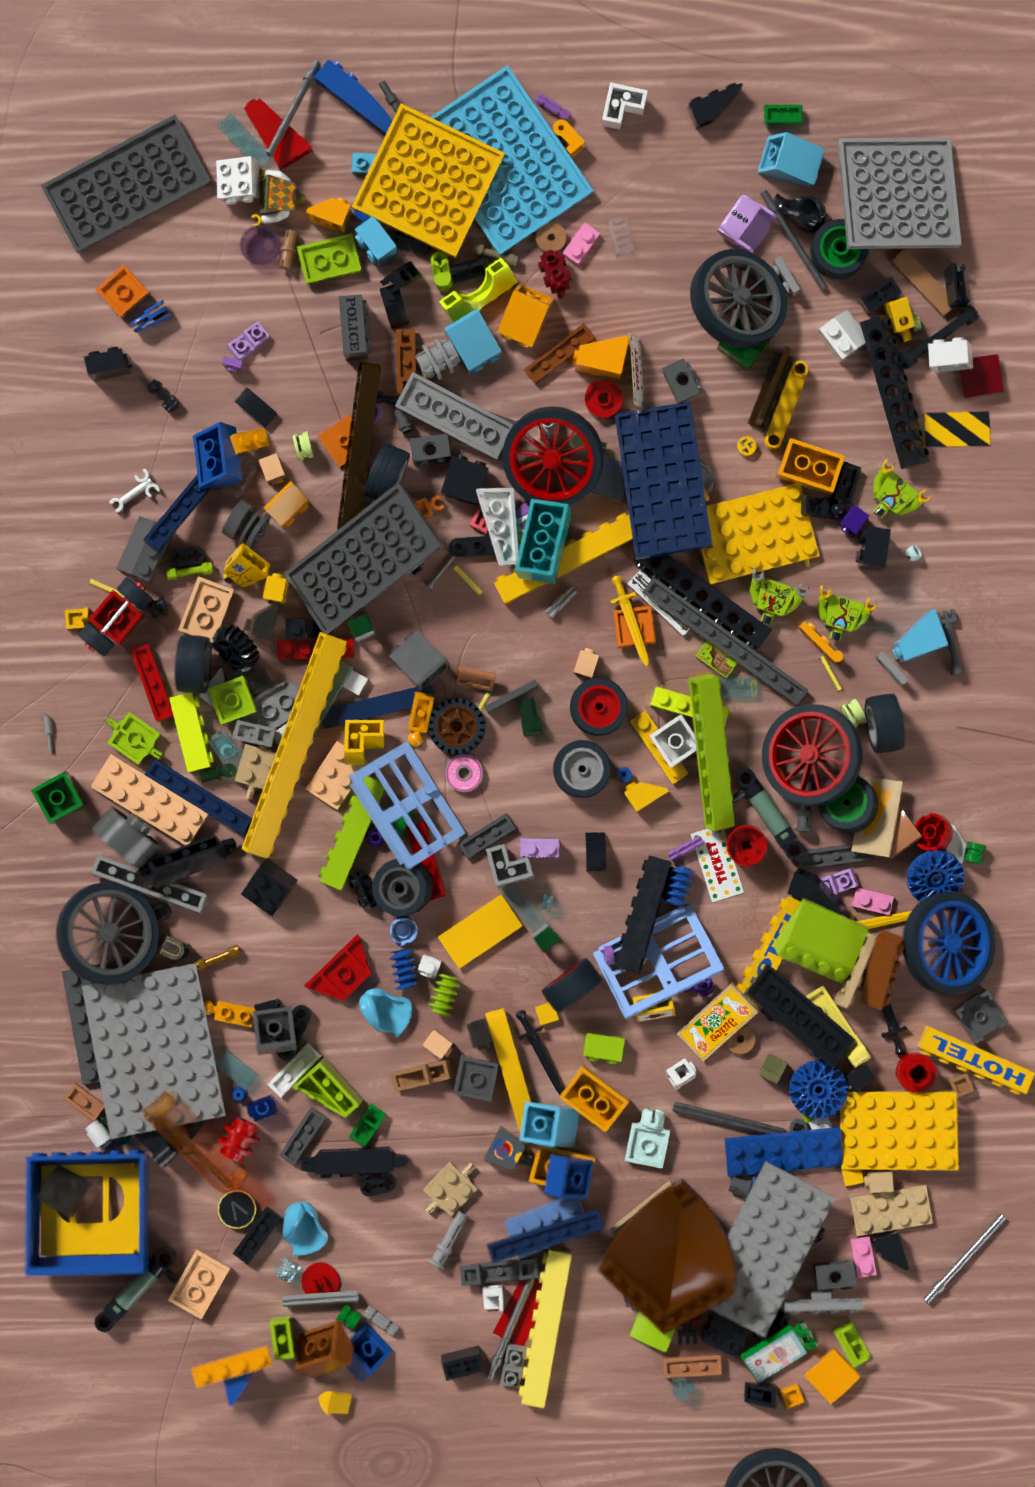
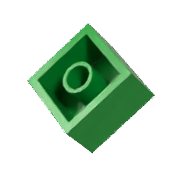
[31,771,87,824]

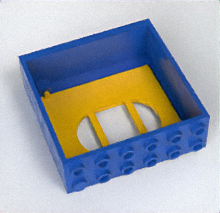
[25,1150,149,1276]

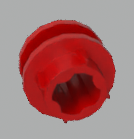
[896,1053,936,1092]
[218,1117,260,1163]

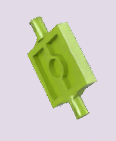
[105,712,163,765]

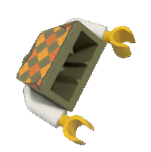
[251,167,305,227]

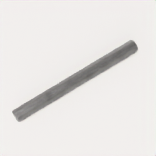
[672,1102,785,1134]

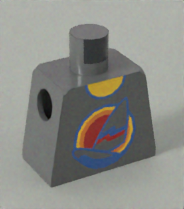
[484,1125,533,1170]

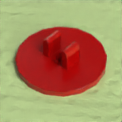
[301,1262,340,1294]

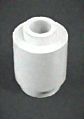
[85,1120,112,1149]

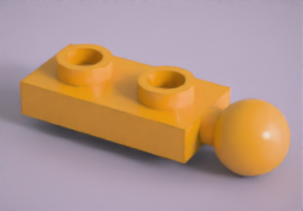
[408,692,434,747]
[204,1000,255,1027]

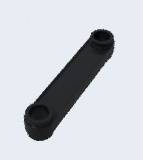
[900,304,980,370]

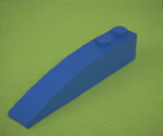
[314,59,392,136]

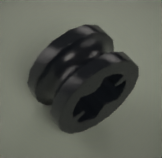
[153,903,172,920]

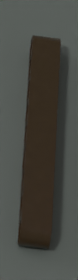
[337,362,381,530]

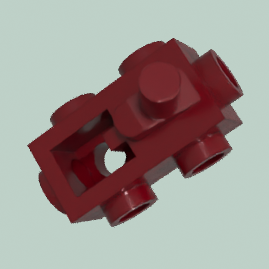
[538,250,572,299]

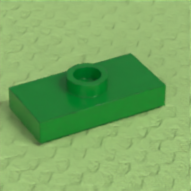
[764,104,803,125]

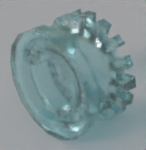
[541,893,554,912]

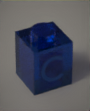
[247,1094,278,1122]

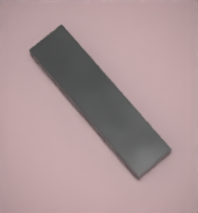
[796,843,875,870]

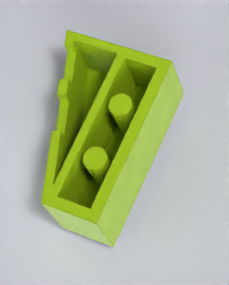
[292,1058,363,1118]

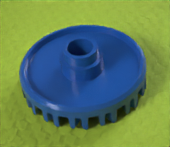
[906,850,965,902]
[789,1060,848,1119]

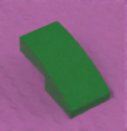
[348,1103,387,1147]

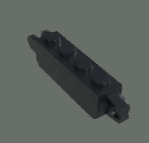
[134,835,237,888]
[301,1146,409,1178]

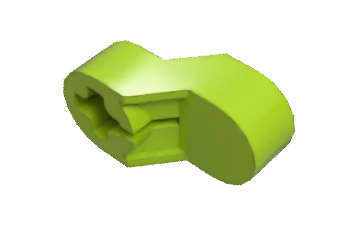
[431,251,453,292]

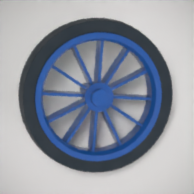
[902,892,995,995]

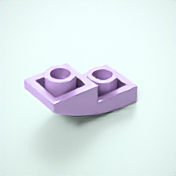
[227,321,270,360]
[820,867,859,894]

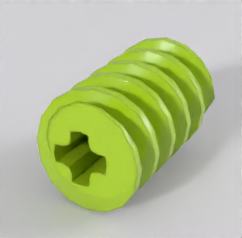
[428,974,461,1017]

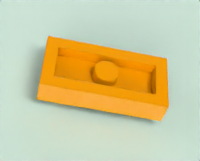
[230,428,270,455]

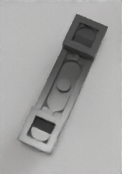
[460,1258,539,1286]

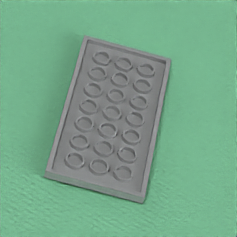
[709,1161,835,1337]

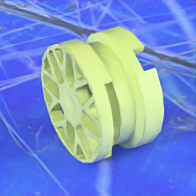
[293,431,314,461]
[841,699,867,728]

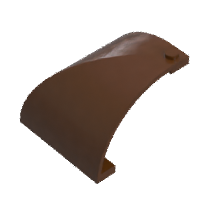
[598,1178,737,1334]

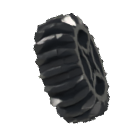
[212,624,260,672]

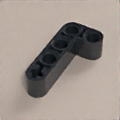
[133,1129,181,1169]

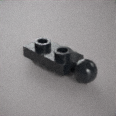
[831,462,861,518]

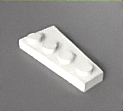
[476,488,519,566]

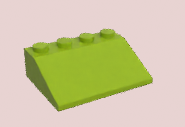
[773,899,869,984]

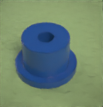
[616,767,632,782]
[231,1086,247,1102]

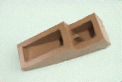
[391,1058,456,1092]

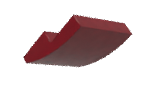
[960,354,1005,399]

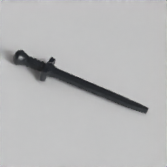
[881,1003,908,1056]
[516,1010,564,1095]

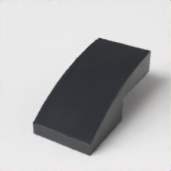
[234,387,278,428]
[801,495,840,519]

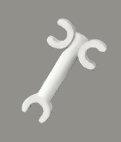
[109,469,161,513]

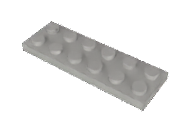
[395,372,513,459]

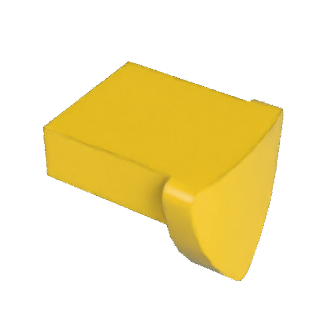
[65,607,91,630]
[318,1391,352,1415]

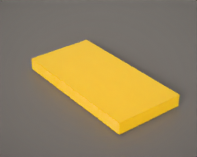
[438,894,522,969]

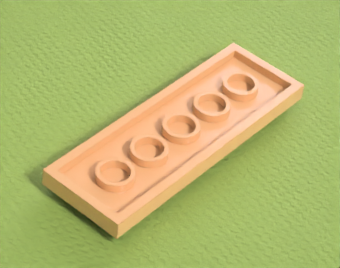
[91,754,209,845]

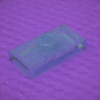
[216,1050,258,1090]

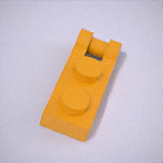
[798,621,843,663]

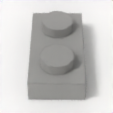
[772,256,800,297]

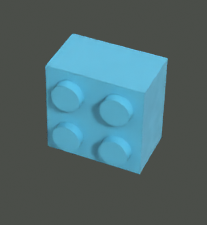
[355,216,398,268]

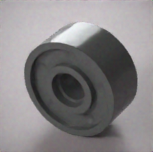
[92,806,162,869]

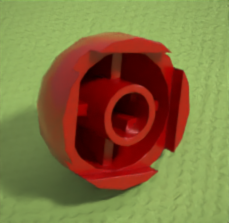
[915,813,953,851]

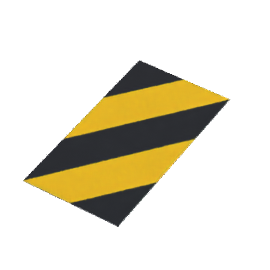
[925,411,990,447]

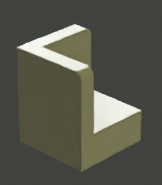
[758,1053,787,1084]

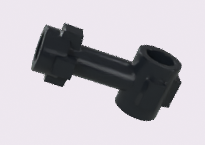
[147,379,181,413]

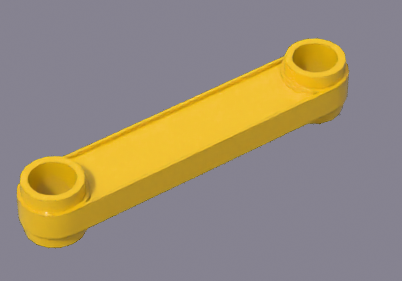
[764,361,808,450]

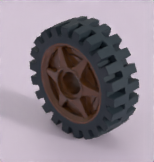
[429,698,485,755]

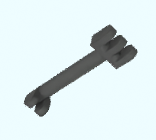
[937,609,963,676]

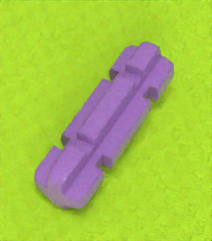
[536,93,570,121]
[668,836,704,861]

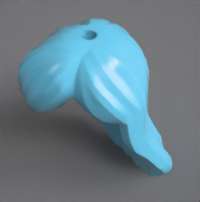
[359,988,412,1038]
[283,1201,329,1256]

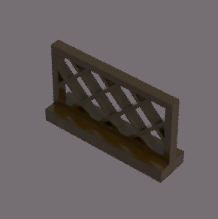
[748,347,793,429]

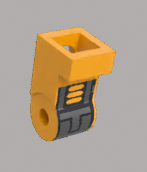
[553,119,585,158]

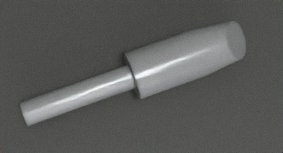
[44,714,53,751]

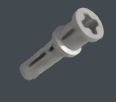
[428,1211,469,1269]

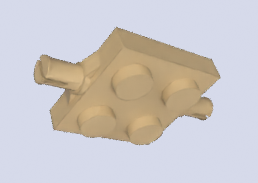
[235,744,276,800]
[423,1162,478,1216]

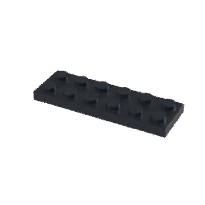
[744,964,855,1069]

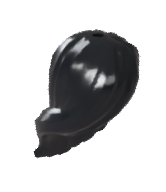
[773,193,827,233]

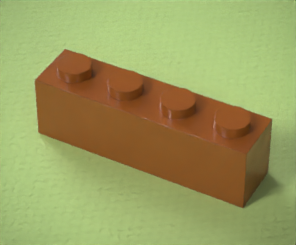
[860,930,905,1011]

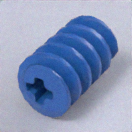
[663,864,695,906]
[389,949,419,990]

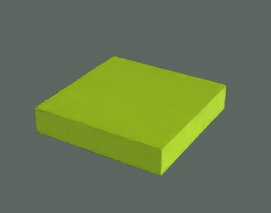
[208,676,258,725]

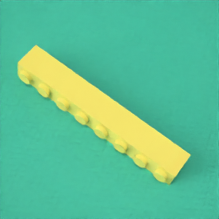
[518,1247,572,1408]

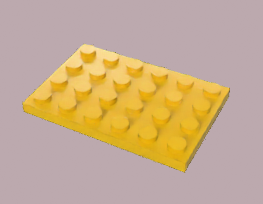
[700,483,820,585]
[840,1091,959,1170]

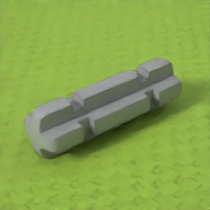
[546,586,577,618]
[363,1306,399,1336]

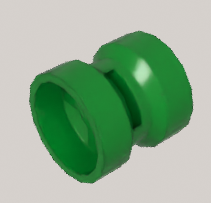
[964,841,987,865]
[336,1304,362,1331]

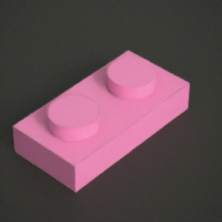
[563,222,600,265]
[851,887,894,915]
[850,1235,877,1278]

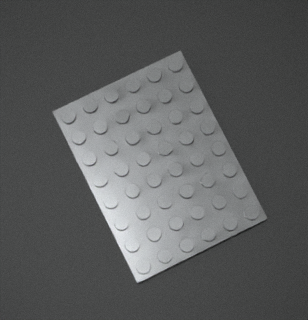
[82,963,226,1139]

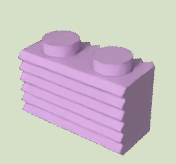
[520,839,559,858]

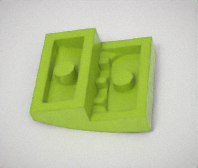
[630,1311,676,1352]

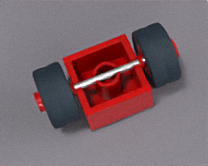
[78,577,152,657]

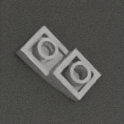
[500,1343,527,1389]

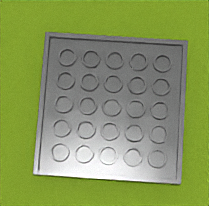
[837,138,962,249]

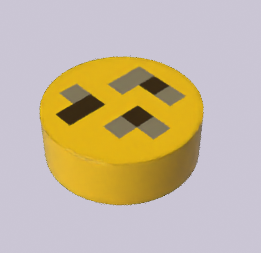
[737,436,756,456]

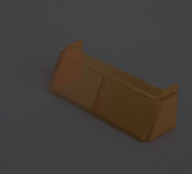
[143,1090,248,1191]

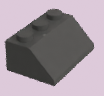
[117,516,173,584]

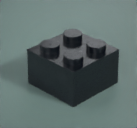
[855,526,891,571]
[241,858,298,916]

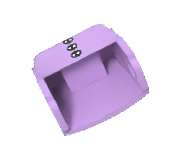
[717,195,777,253]

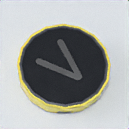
[218,1189,257,1229]

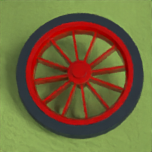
[502,406,604,505]
[762,704,863,806]

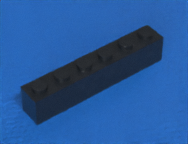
[614,855,673,974]

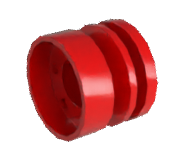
[726,825,767,866]

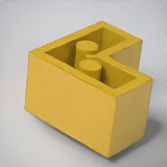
[344,720,385,765]

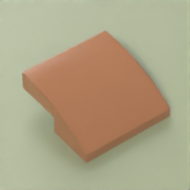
[890,807,922,859]

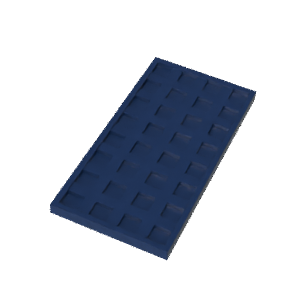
[615,401,713,560]

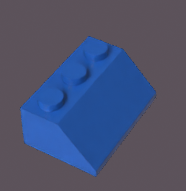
[193,422,242,489]

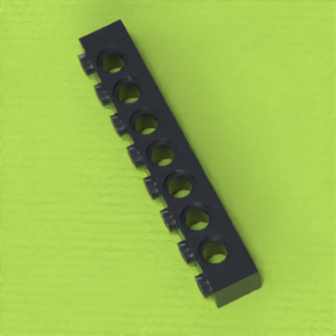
[860,315,930,469]
[633,555,772,649]

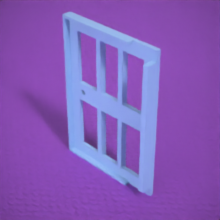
[349,741,465,869]
[593,905,725,1019]

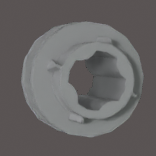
[415,338,461,380]

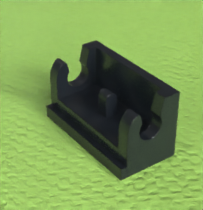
[380,261,422,293]
[944,263,970,307]
[856,276,902,314]
[441,1345,484,1381]

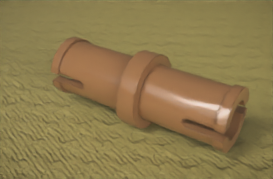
[279,230,297,270]

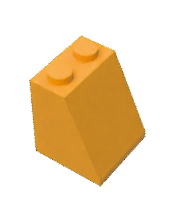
[497,283,555,348]
[572,336,629,381]

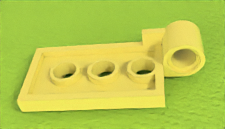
[806,985,871,1069]

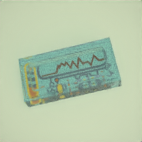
[719,678,758,698]

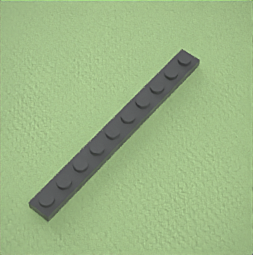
[642,577,808,705]

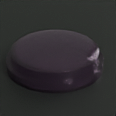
[240,225,280,265]

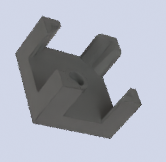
[952,989,1009,1044]
[453,1054,499,1102]

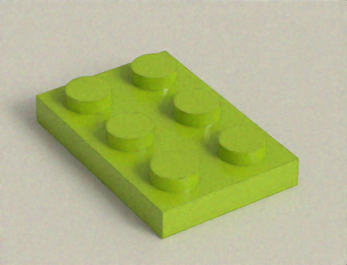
[297,233,362,285]

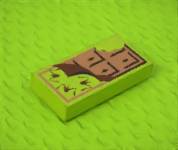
[695,641,737,679]

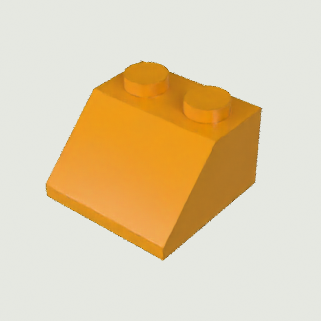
[306,198,353,235]
[264,481,310,528]

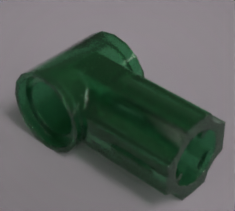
[518,697,543,737]

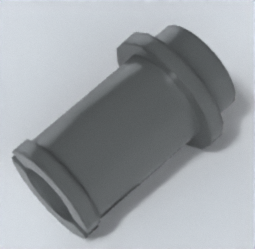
[393,409,413,434]

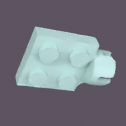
[625,1108,670,1169]

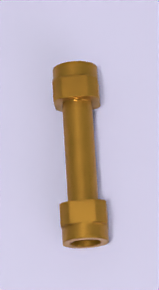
[194,945,241,972]

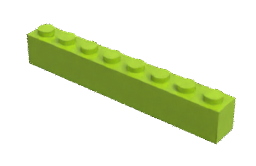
[688,674,735,831]

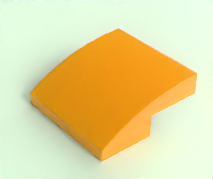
[804,1348,861,1404]

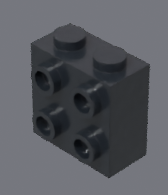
[84,347,133,382]
[441,455,489,506]
[700,1310,750,1359]

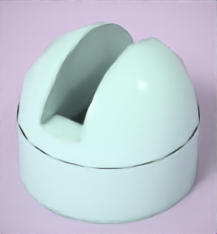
[905,544,922,561]

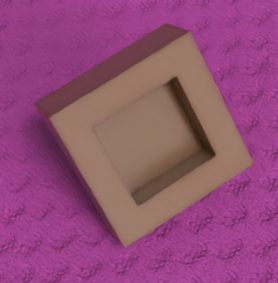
[948,1072,974,1098]

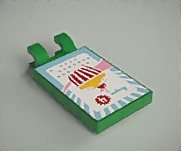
[741,1320,819,1384]

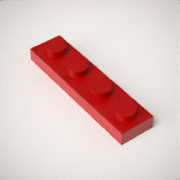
[277,639,354,660]
[130,644,174,722]
[406,822,447,901]

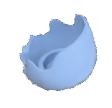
[390,916,418,947]

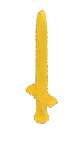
[610,575,649,667]
[849,911,911,929]

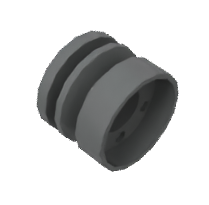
[222,499,271,549]

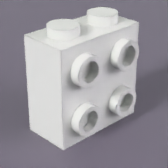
[216,156,260,205]

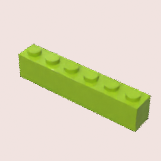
[319,776,385,891]

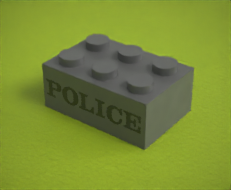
[339,295,372,361]

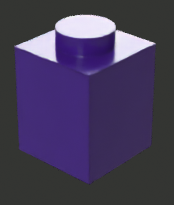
[839,504,870,536]

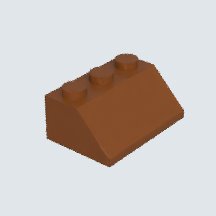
[295,1321,353,1378]

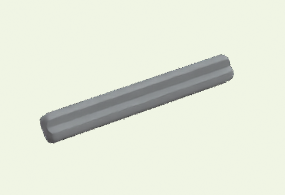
[282,1291,359,1307]

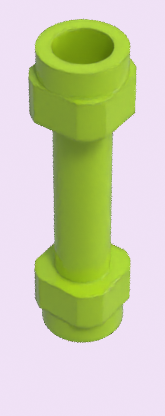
[166,562,214,580]

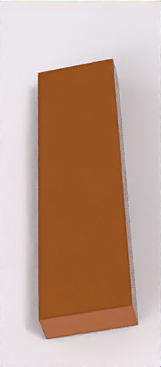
[524,323,596,385]

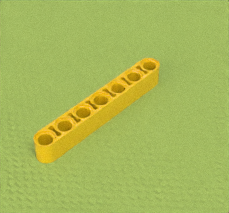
[485,1008,531,1133]

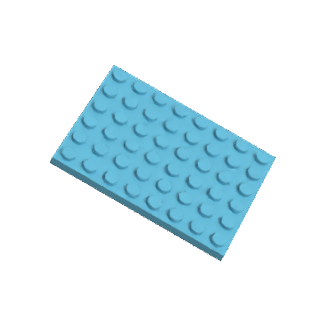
[431,65,594,255]

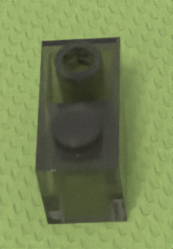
[467,1017,492,1050]

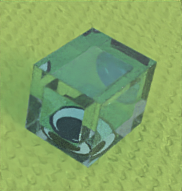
[209,731,239,762]

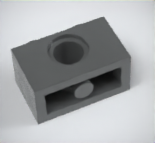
[662,358,701,403]
[410,434,451,466]
[813,1259,857,1292]

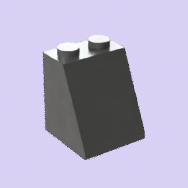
[389,630,449,692]

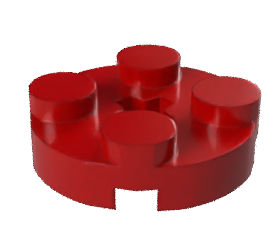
[584,380,622,419]

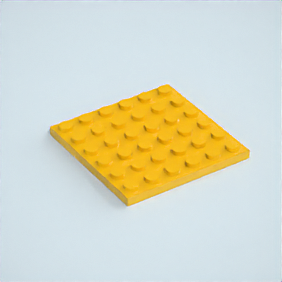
[352,103,505,258]

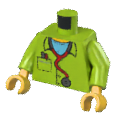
[873,459,932,519]
[817,585,878,642]

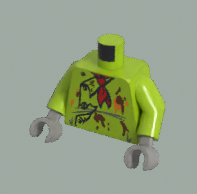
[749,568,810,626]

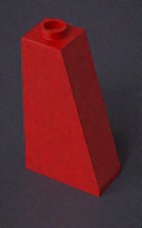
[244,98,313,171]

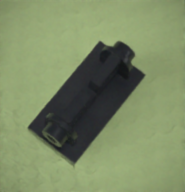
[393,231,432,256]
[450,256,489,284]
[348,870,378,911]
[753,1308,790,1342]

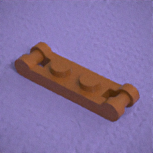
[396,329,416,397]

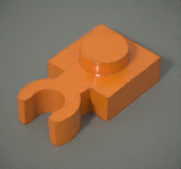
[415,495,444,519]

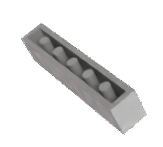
[91,855,208,915]

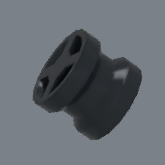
[149,596,169,618]

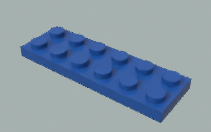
[724,1127,843,1177]

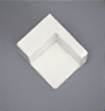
[483,1285,503,1311]

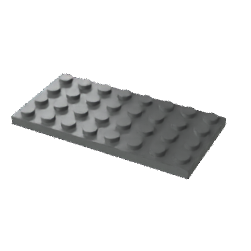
[41,114,212,254]
[284,482,443,635]

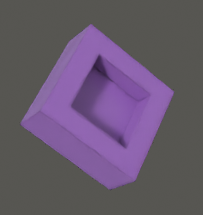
[222,356,244,373]

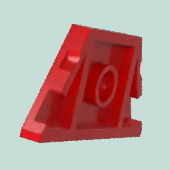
[304,934,371,1001]

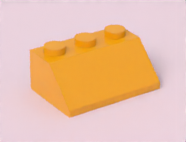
[559,1064,629,1133]

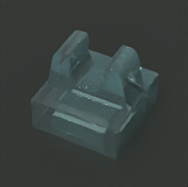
[274,1257,301,1283]
[672,1377,695,1400]

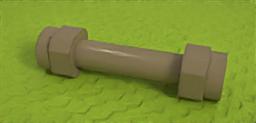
[472,242,519,268]

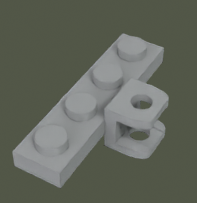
[783,1290,863,1314]

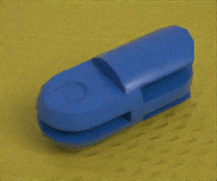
[130,299,172,333]

